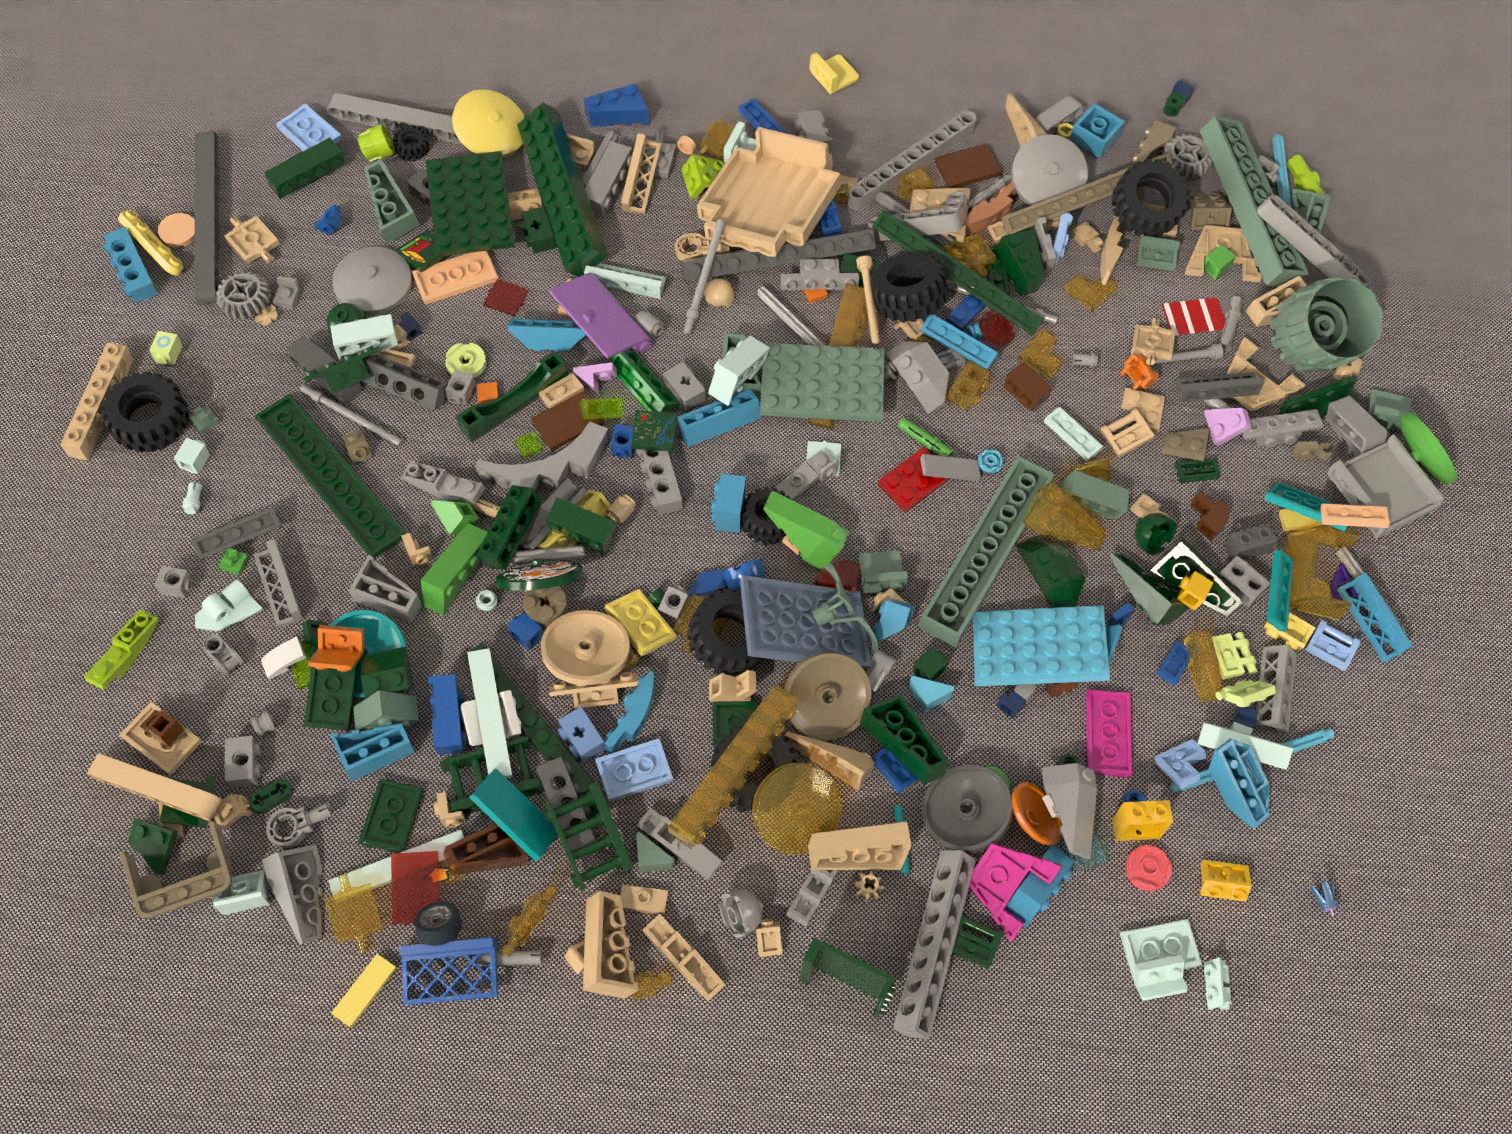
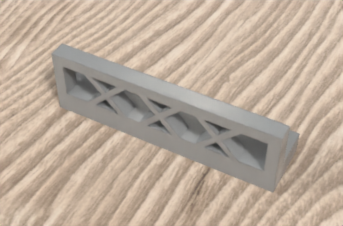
[253,539,303,628]
[1254,645,1297,733]

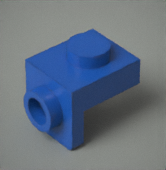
[314,204,342,235]

